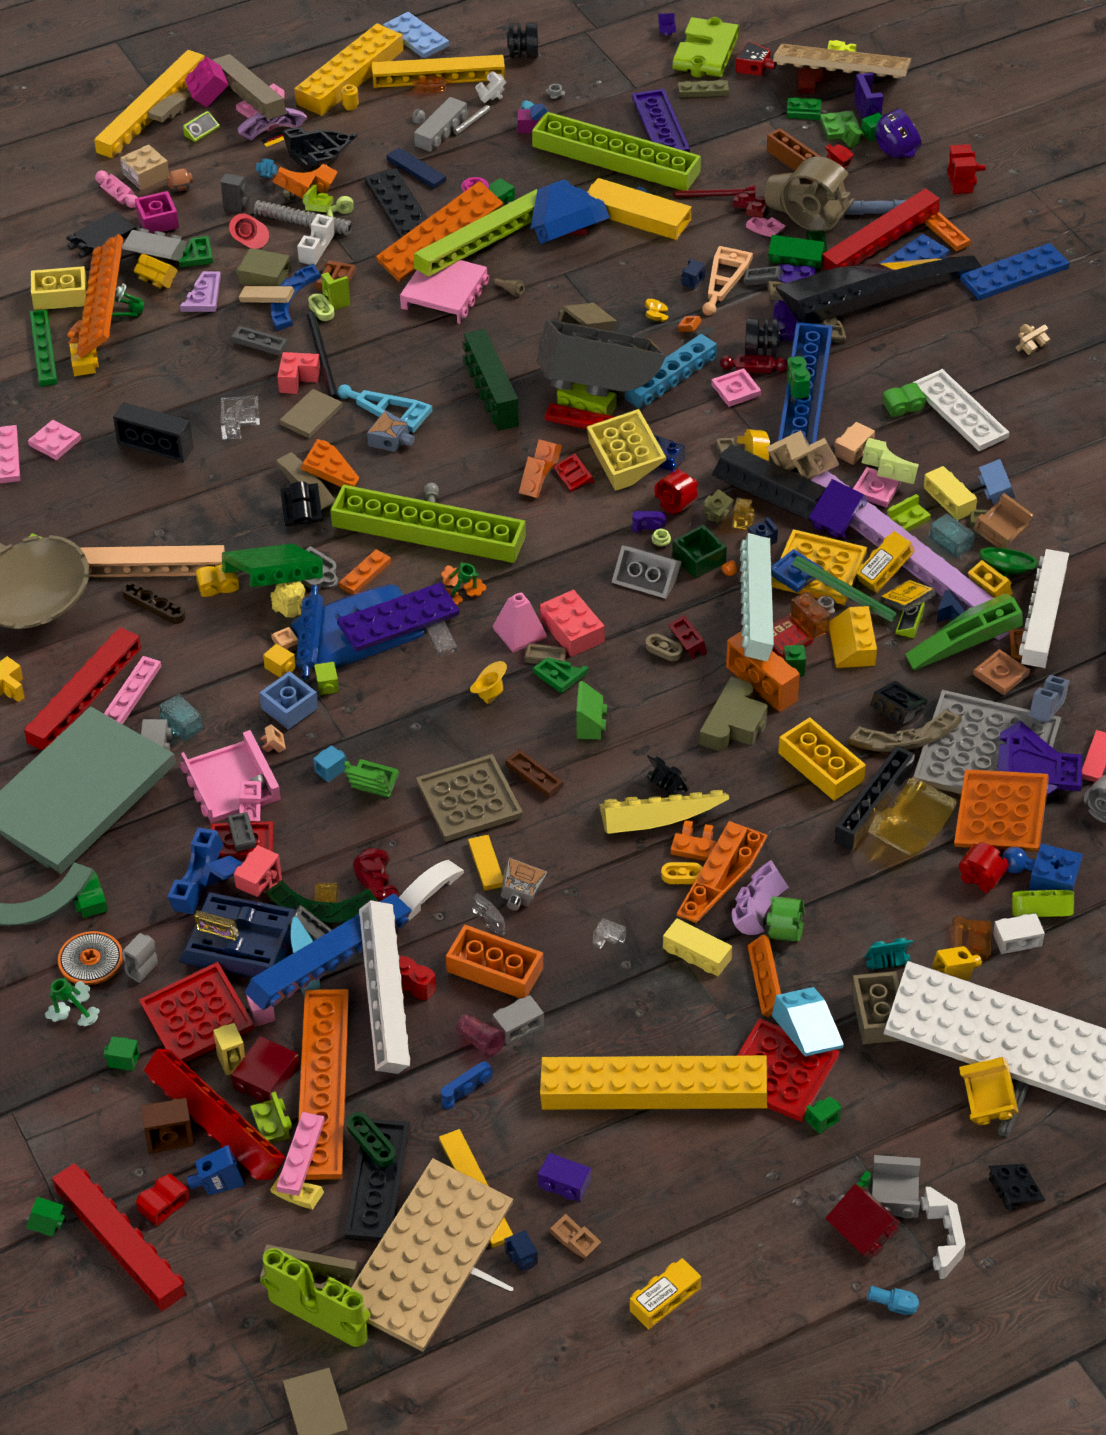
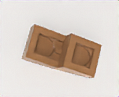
[549,1214,601,1258]

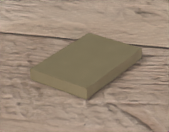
[280,389,343,439]
[283,1368,349,1435]

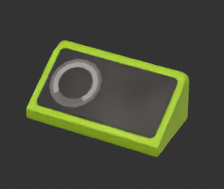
[183,111,220,142]
[895,602,925,638]

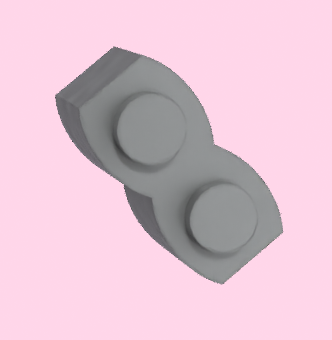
[122,933,158,983]

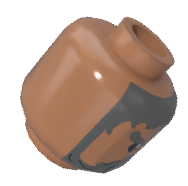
[167,168,193,193]

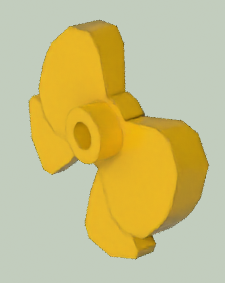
[645,299,669,322]

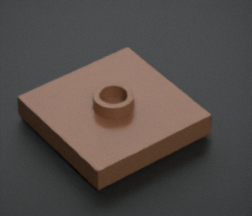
[973,649,1030,695]

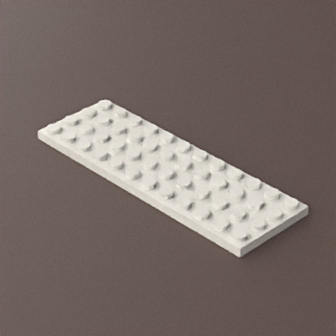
[883,961,1106,1111]

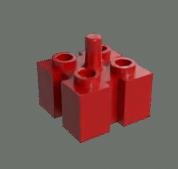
[947,144,986,194]

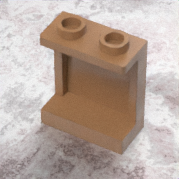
[973,493,1034,548]

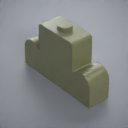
[699,676,767,751]

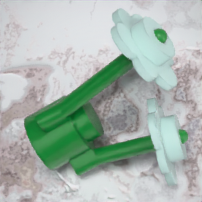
[112,283,144,317]
[45,978,100,1027]

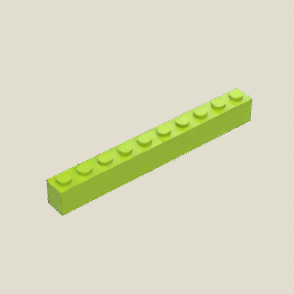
[414,189,537,277]

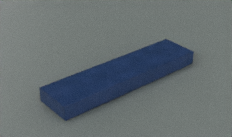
[386,147,446,189]

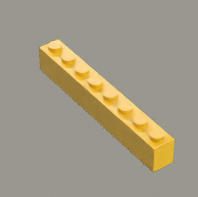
[372,55,505,88]

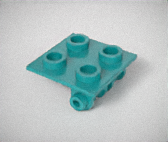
[864,938,913,970]

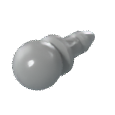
[424,483,439,503]

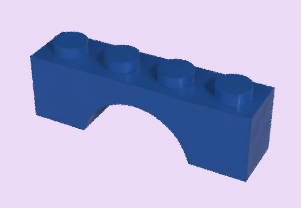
[167,827,223,914]

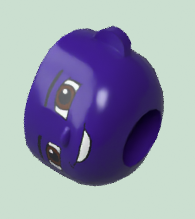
[875,108,922,159]

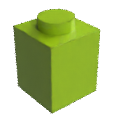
[314,662,339,695]

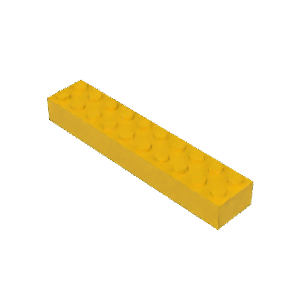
[540,1055,767,1110]

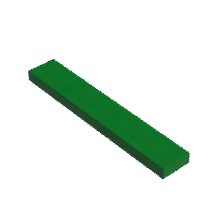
[29,309,58,387]

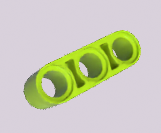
[1012,890,1074,917]

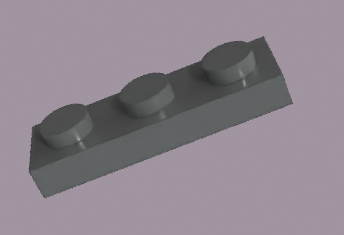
[231,326,288,356]

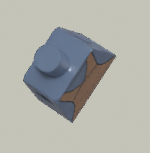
[367,411,415,452]

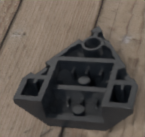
[282,127,358,172]

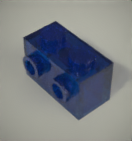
[653,434,685,472]

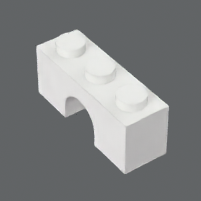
[297,214,335,265]

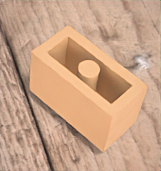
[834,422,875,465]

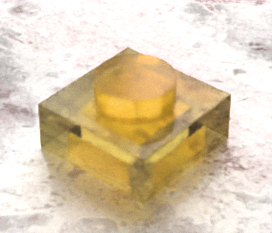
[315,883,338,903]

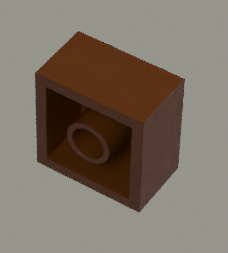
[141,1098,194,1154]

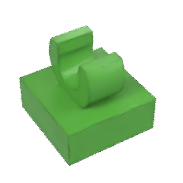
[841,124,864,148]

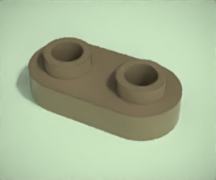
[646,634,683,661]

